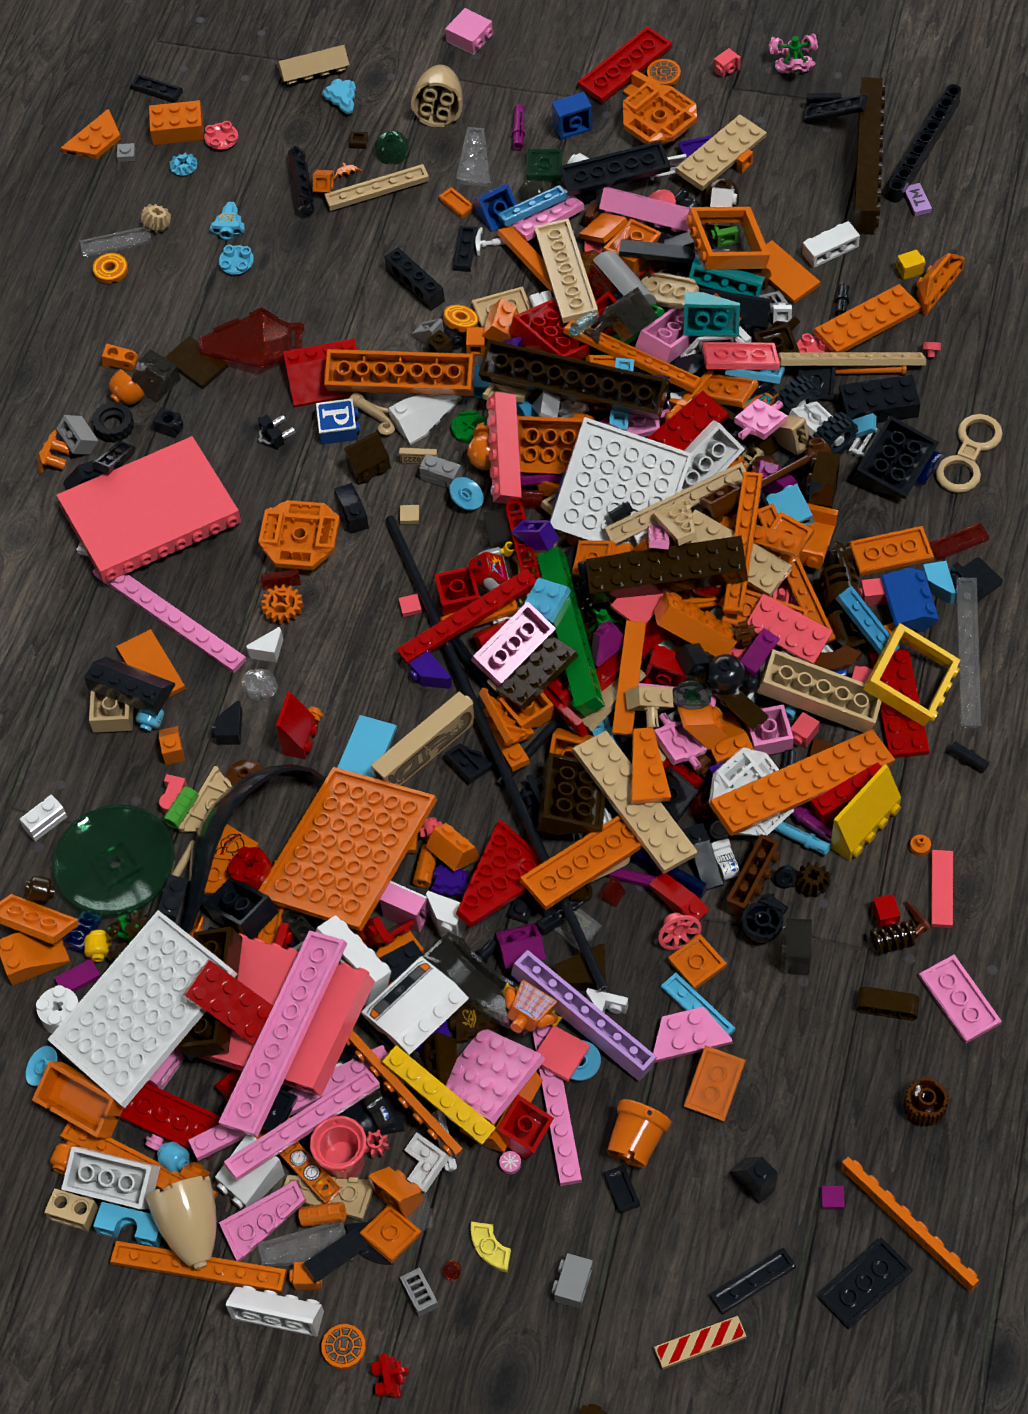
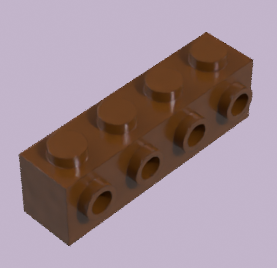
[725,834,781,918]

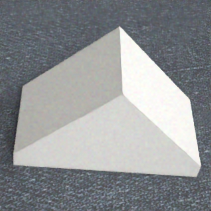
[246,627,283,663]

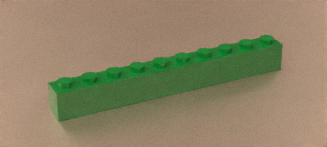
[537,546,605,716]

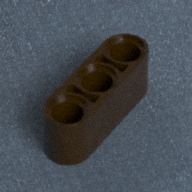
[856,987,920,1021]

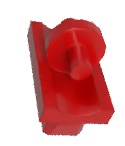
[371,1353,410,1399]

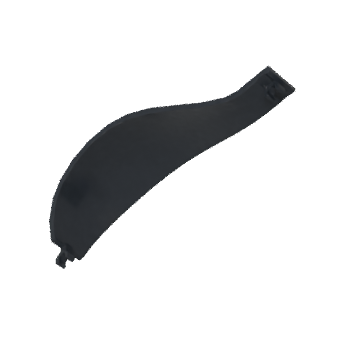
[179,764,326,934]

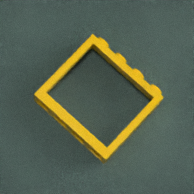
[863,623,960,726]

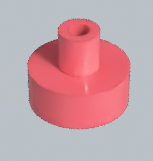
[922,342,941,358]

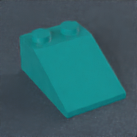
[683,292,740,337]

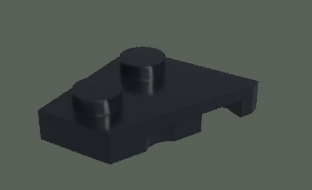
[444,743,496,784]

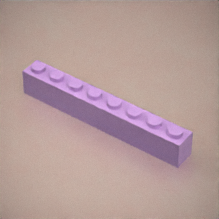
[511,950,657,1081]

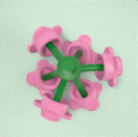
[769,33,818,74]

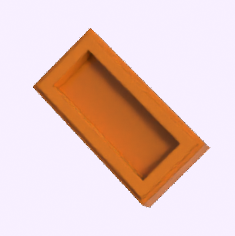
[438,187,475,219]

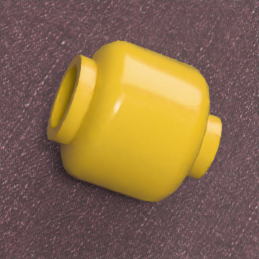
[84,930,112,962]

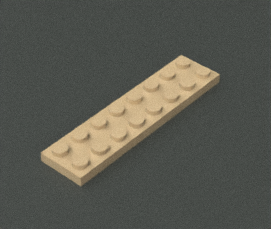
[534,218,599,323]
[572,731,698,874]

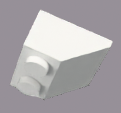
[426,891,467,943]

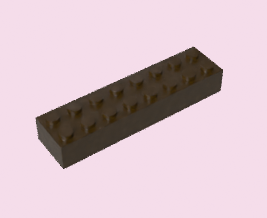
[586,535,748,604]

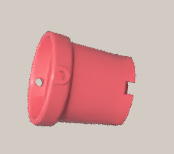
[310,1116,367,1179]

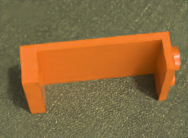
[798,503,839,570]

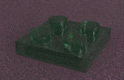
[527,149,563,180]

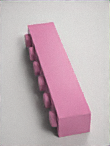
[599,187,706,232]

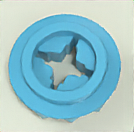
[170,152,197,176]

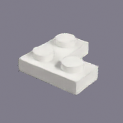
[405,1132,450,1193]

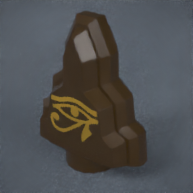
[450,1003,501,1043]

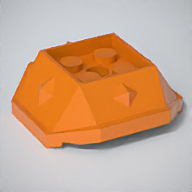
[623,82,697,146]
[258,500,340,570]

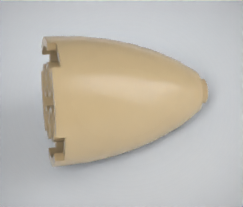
[411,65,463,127]
[146,1176,217,1270]

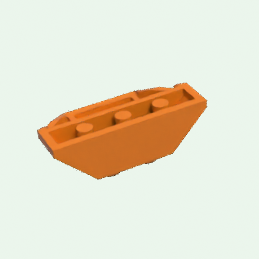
[916,253,965,316]

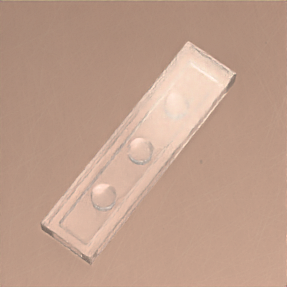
[79,227,152,258]

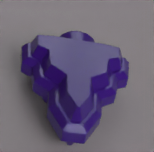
[431,864,470,898]

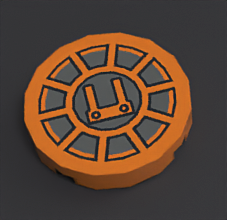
[647,59,681,86]
[321,1324,366,1370]

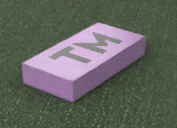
[905,183,932,216]

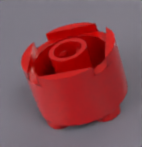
[228,846,273,890]

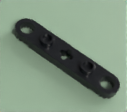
[288,146,315,216]

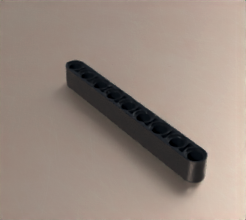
[888,84,961,202]

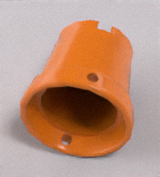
[606,1099,671,1169]

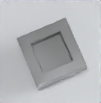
[117,143,136,162]

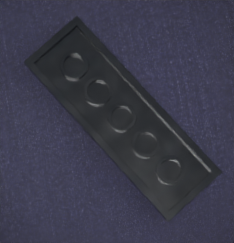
[559,141,670,197]

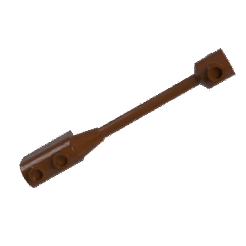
[699,438,832,523]

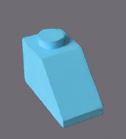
[923,561,956,604]

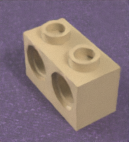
[44,1188,98,1232]

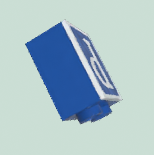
[316,398,361,445]

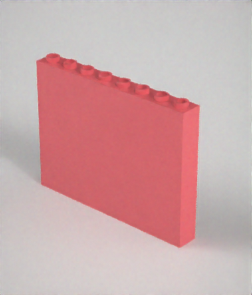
[57,436,241,583]
[177,933,375,1096]

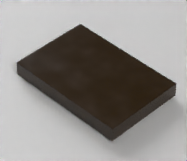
[164,336,228,389]

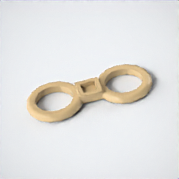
[936,414,1003,493]

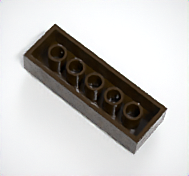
[179,926,243,1058]

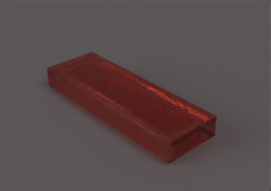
[929,522,989,560]

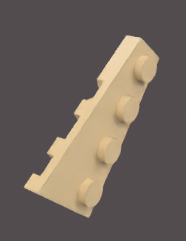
[283,1175,373,1221]

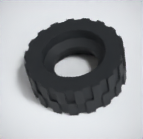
[92,402,134,443]

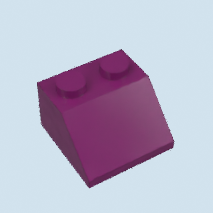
[495,923,546,969]

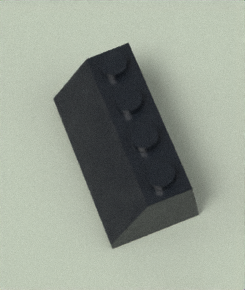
[699,287,771,337]
[84,657,175,716]

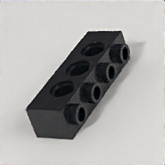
[384,247,445,311]

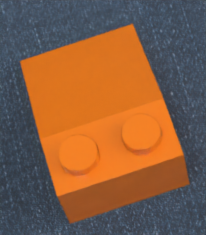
[603,218,661,275]
[706,711,754,765]
[0,932,71,986]

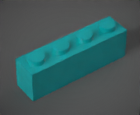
[689,258,765,297]

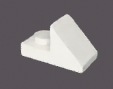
[586,988,628,1014]

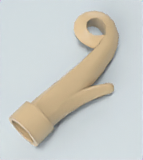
[349,392,395,435]

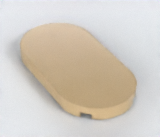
[641,273,699,309]

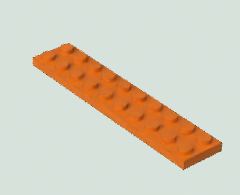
[709,729,895,836]

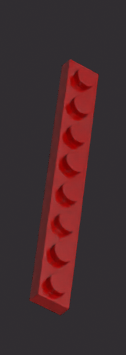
[397,569,537,666]

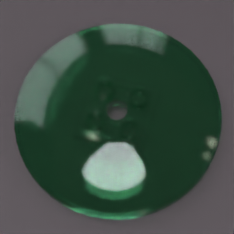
[53,804,175,915]

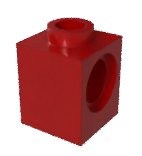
[872,894,901,928]

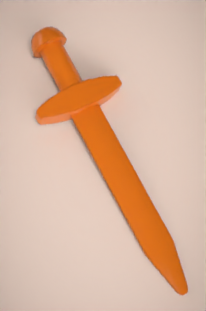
[664,369,715,421]

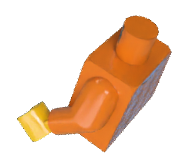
[502,980,563,1033]

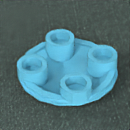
[219,245,254,275]

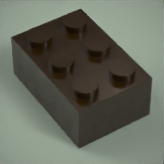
[806,451,841,509]

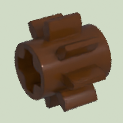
[734,620,756,646]

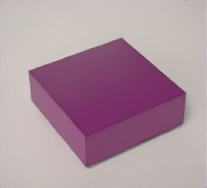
[821,1186,845,1210]

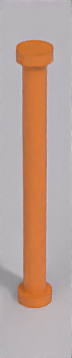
[836,365,906,375]

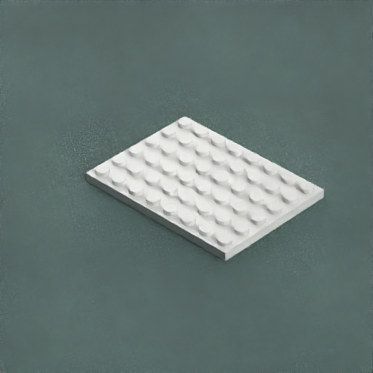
[48,910,237,1108]

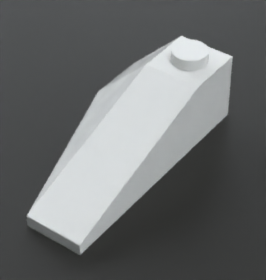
[389,394,462,445]

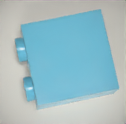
[766,484,815,526]

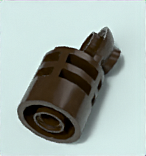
[819,541,862,614]

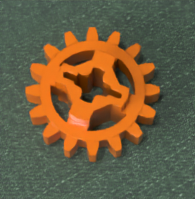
[261,584,303,624]

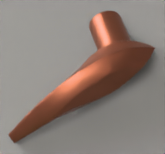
[905,900,930,937]

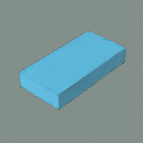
[852,413,876,439]

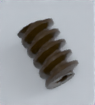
[870,919,916,954]

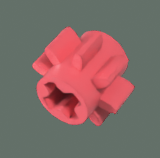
[419,817,442,841]
[365,1130,389,1158]

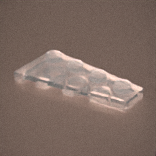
[257,1222,353,1266]

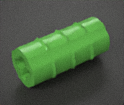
[163,786,199,829]

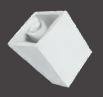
[215,1134,285,1209]

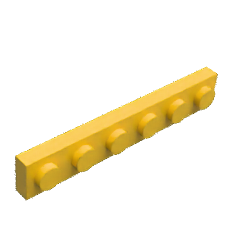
[382,1045,496,1146]

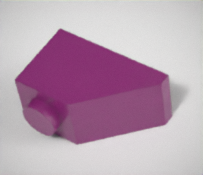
[591,620,624,667]
[740,628,780,675]

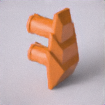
[37,430,70,474]

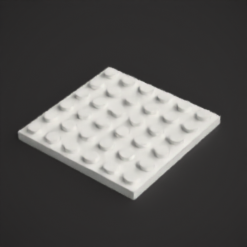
[550,417,693,549]

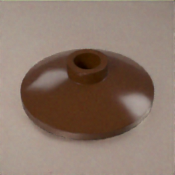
[226,759,264,795]

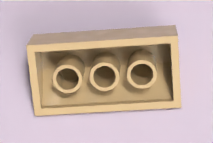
[276,45,349,84]

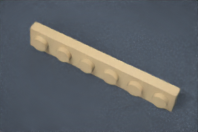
[324,164,429,211]

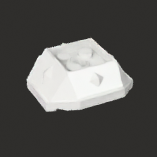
[709,747,794,836]

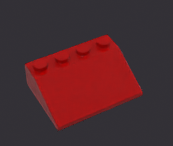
[510,299,595,360]
[283,338,366,408]

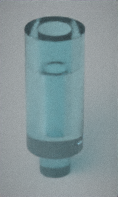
[568,311,598,335]

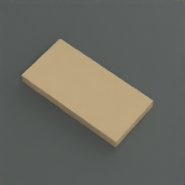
[576,670,646,732]

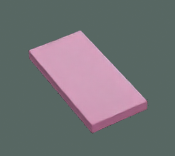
[918,955,1002,1044]

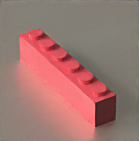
[486,392,522,504]

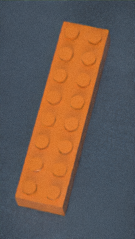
[324,349,476,396]

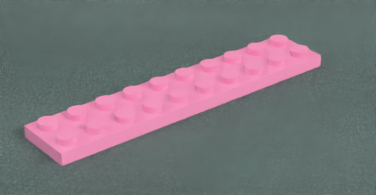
[218,930,348,1137]

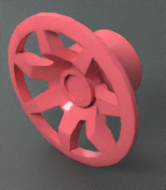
[658,913,701,951]

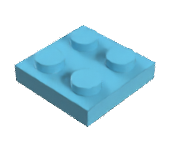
[523,578,571,623]

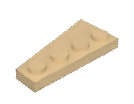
[653,498,697,546]

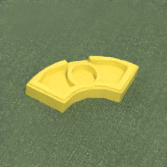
[471,1221,511,1272]

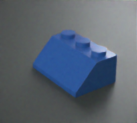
[881,568,939,632]

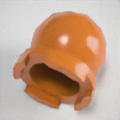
[467,422,491,471]

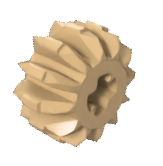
[141,204,171,233]

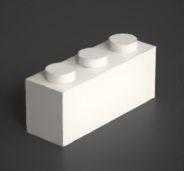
[802,221,860,268]

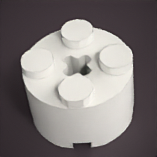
[36,985,79,1034]

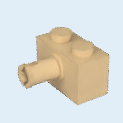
[626,685,674,729]

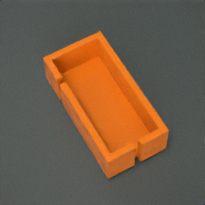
[653,591,737,657]
[32,1061,124,1138]

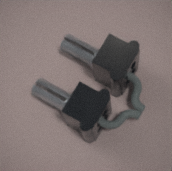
[258,414,295,450]

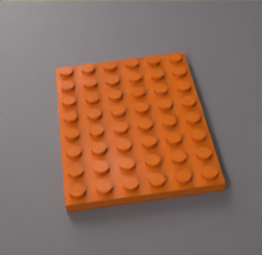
[258,767,437,931]

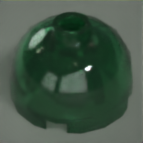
[375,130,409,165]

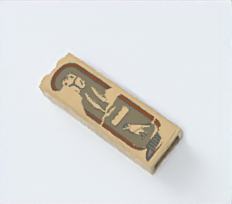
[371,692,475,786]

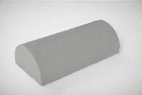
[593,251,656,314]

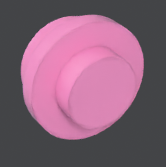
[145,1134,164,1151]

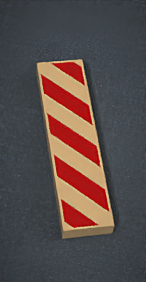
[654,1316,746,1370]

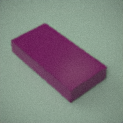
[54,958,101,992]

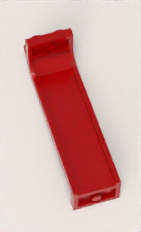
[548,616,686,714]

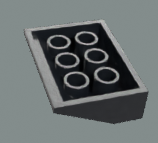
[851,416,939,499]

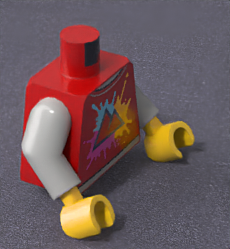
[468,542,515,591]

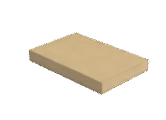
[472,286,531,327]

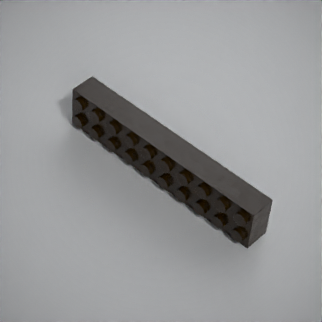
[853,77,886,235]
[478,339,669,421]

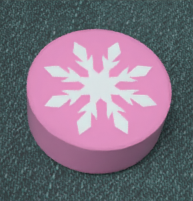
[499,1151,521,1174]

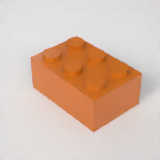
[149,100,204,145]

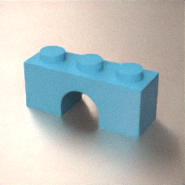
[93,1202,162,1248]

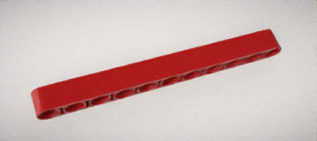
[506,499,564,684]

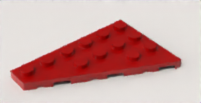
[456,820,541,928]

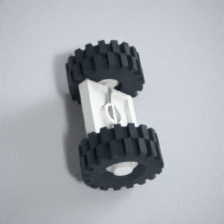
[773,376,859,455]

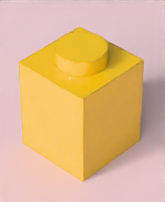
[896,249,926,280]

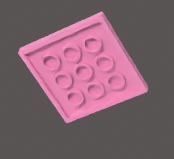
[446,1029,545,1125]

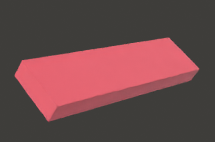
[931,850,953,928]

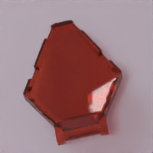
[198,307,304,369]

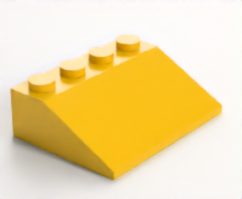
[830,764,901,862]

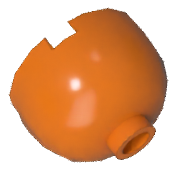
[109,369,145,405]

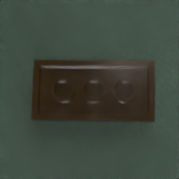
[496,635,579,710]

